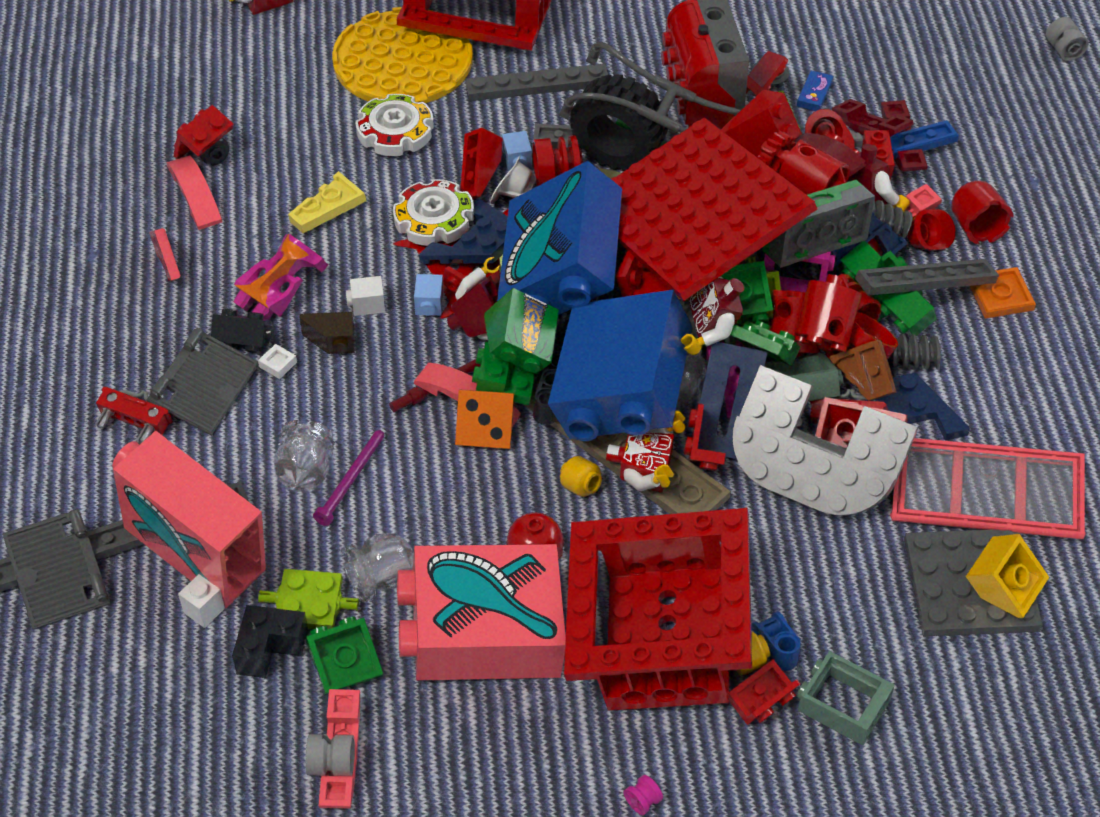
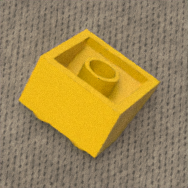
[966,534,1049,618]

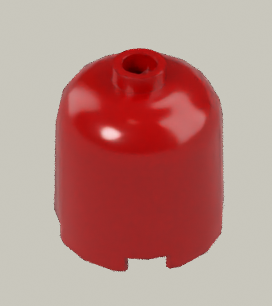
[951,180,1014,244]

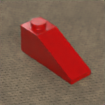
[460,127,503,200]

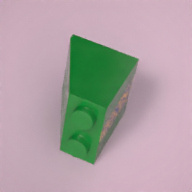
[484,288,559,374]

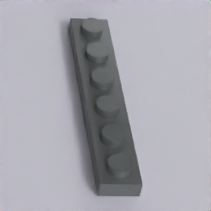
[465,63,608,101]
[855,259,999,295]

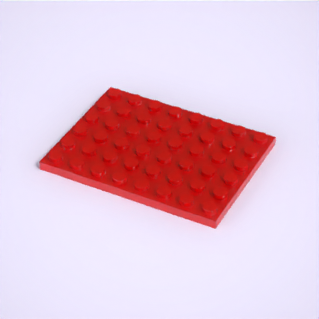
[611,118,817,301]

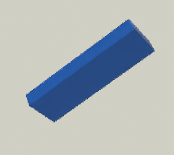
[890,120,959,159]

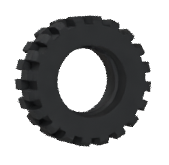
[570,74,669,170]

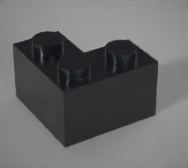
[232,605,308,678]

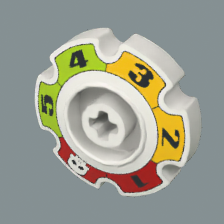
[356,94,434,156]
[393,179,474,246]

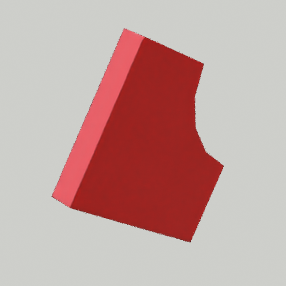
[149,228,181,281]

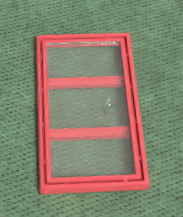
[890,438,1086,539]

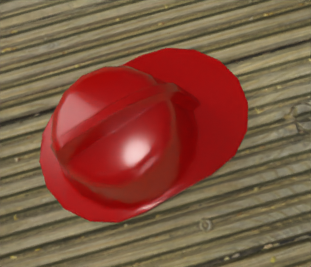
[805,109,855,149]
[907,209,955,250]

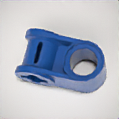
[751,611,801,671]

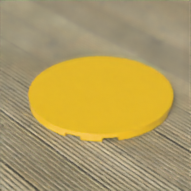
[332,7,473,103]

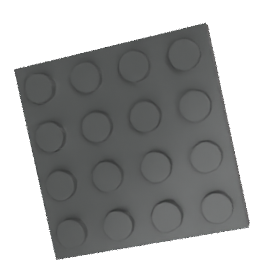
[904,529,1043,637]

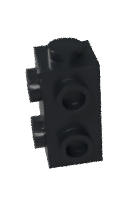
[211,309,274,351]

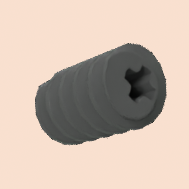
[872,200,912,239]
[887,333,941,370]

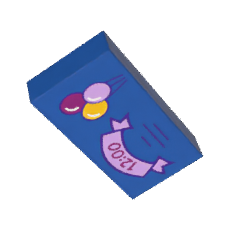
[797,70,834,111]

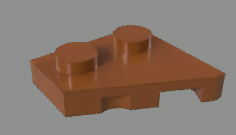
[830,340,897,401]

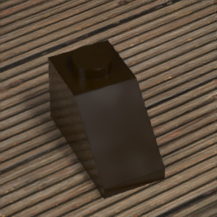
[299,312,355,354]

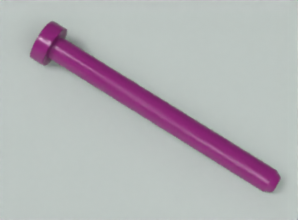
[313,430,384,526]

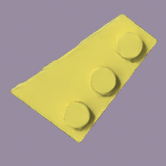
[288,171,366,233]

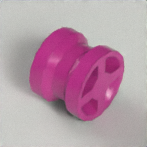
[623,775,663,816]

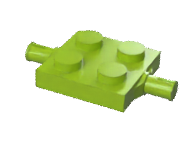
[258,569,359,629]

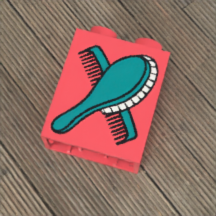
[112,431,266,608]
[397,544,566,680]

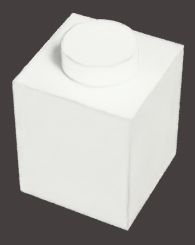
[346,276,385,316]
[178,574,225,628]

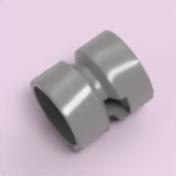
[1046,17,1089,61]
[305,734,355,776]

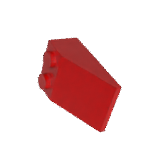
[721,90,802,157]

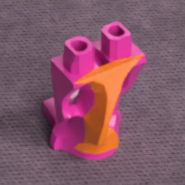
[233,234,328,319]

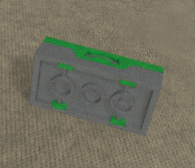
[762,180,875,268]

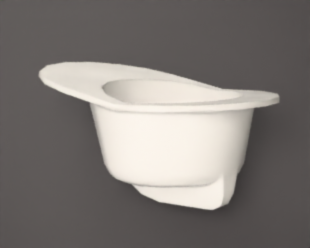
[490,156,536,204]

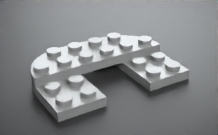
[733,365,918,516]

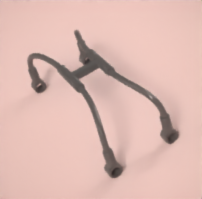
[559,42,741,133]

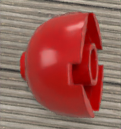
[506,512,564,559]

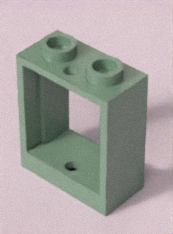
[765,353,843,401]
[797,651,895,745]

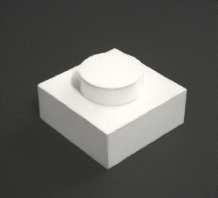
[258,344,297,379]

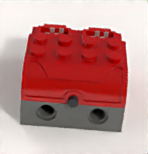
[661,0,749,130]

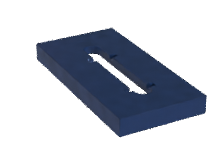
[697,342,768,459]

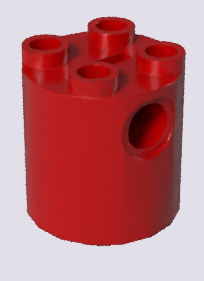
[778,140,850,195]
[794,274,862,352]
[769,290,820,357]

